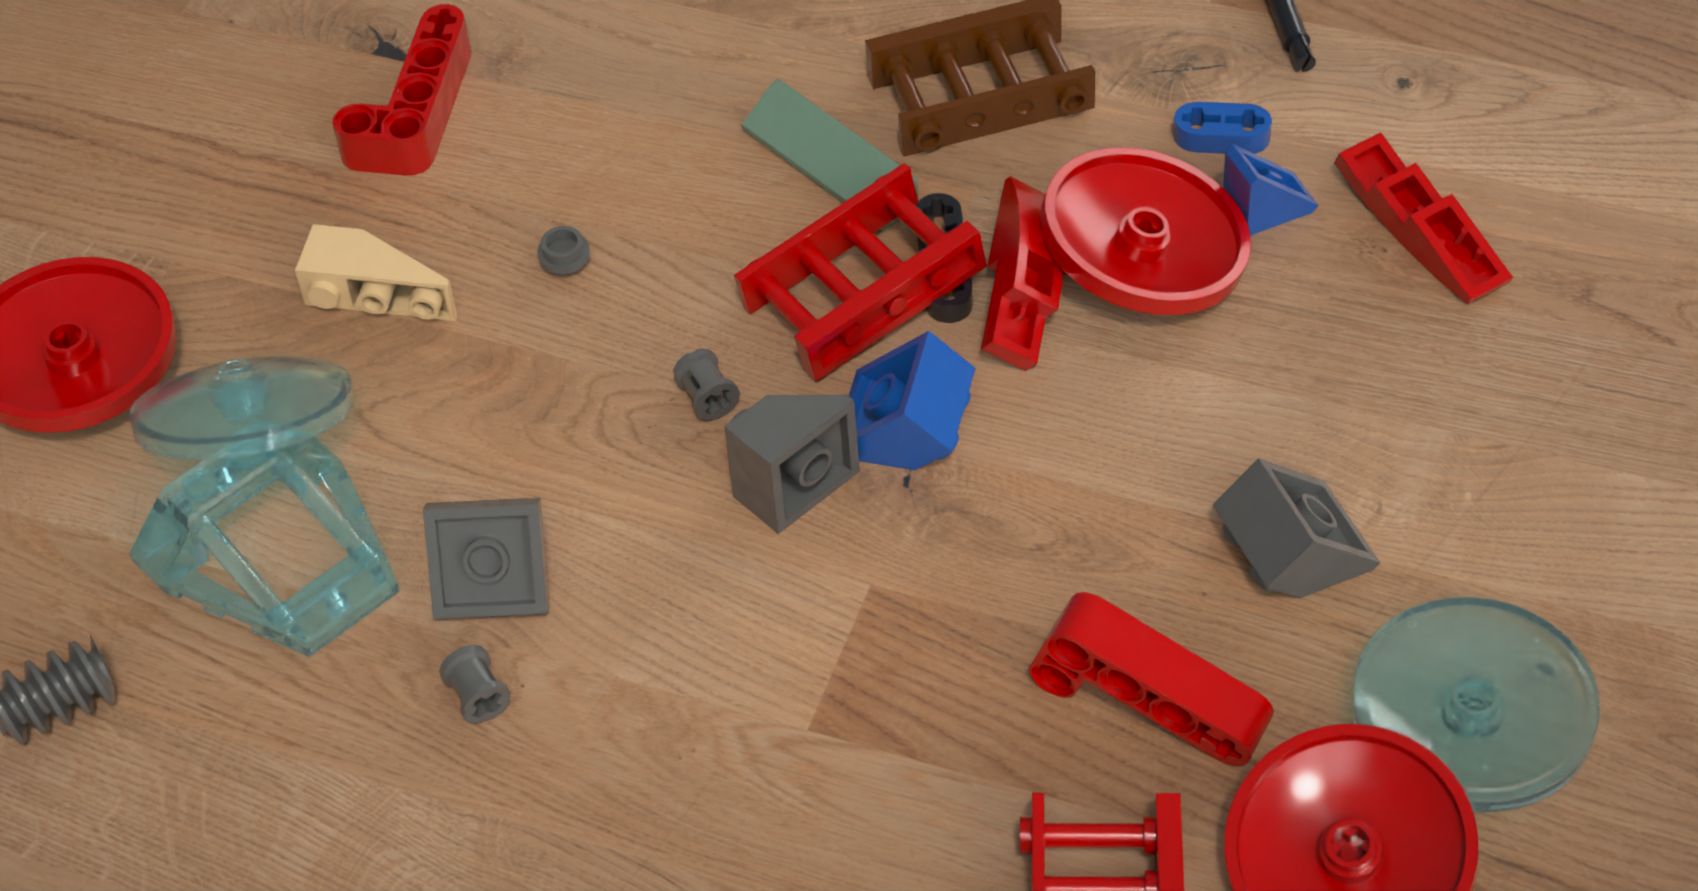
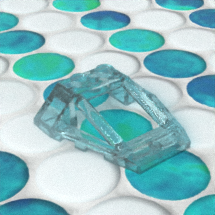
[129,426,400,657]

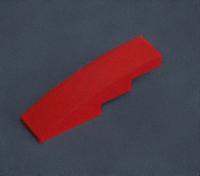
[1334,132,1513,304]

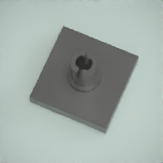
[423,497,550,619]

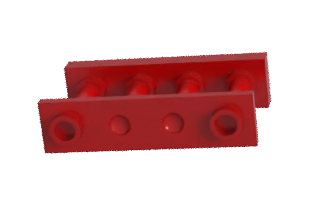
[734,163,987,382]
[1020,793,1185,891]

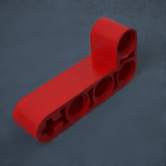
[332,4,471,176]
[1029,592,1274,766]

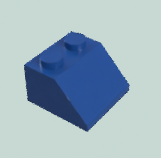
[849,331,976,470]

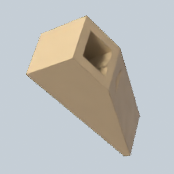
[295,224,458,321]

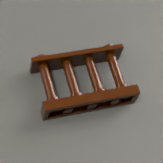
[865,0,1096,157]

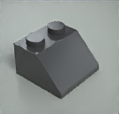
[724,395,860,534]
[1213,458,1380,598]

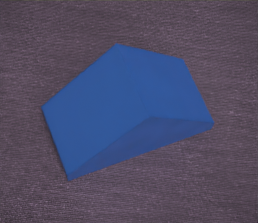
[1223,144,1319,235]

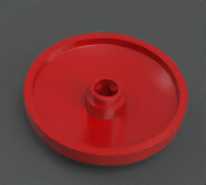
[1040,147,1251,315]
[0,257,177,433]
[1224,724,1479,891]

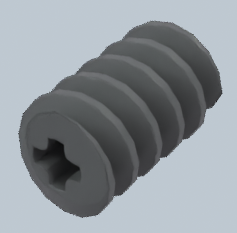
[0,634,115,744]

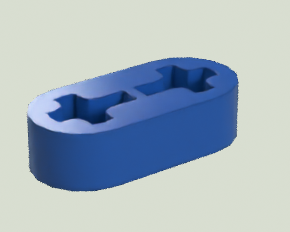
[1173,102,1272,154]

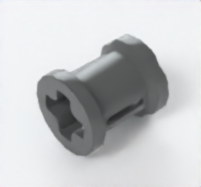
[673,348,740,421]
[439,645,510,724]

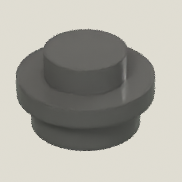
[537,226,590,275]

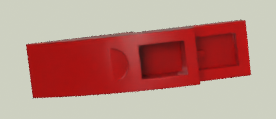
[981,176,1063,371]

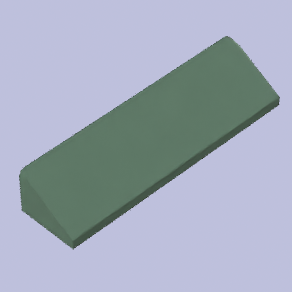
[742,79,919,231]

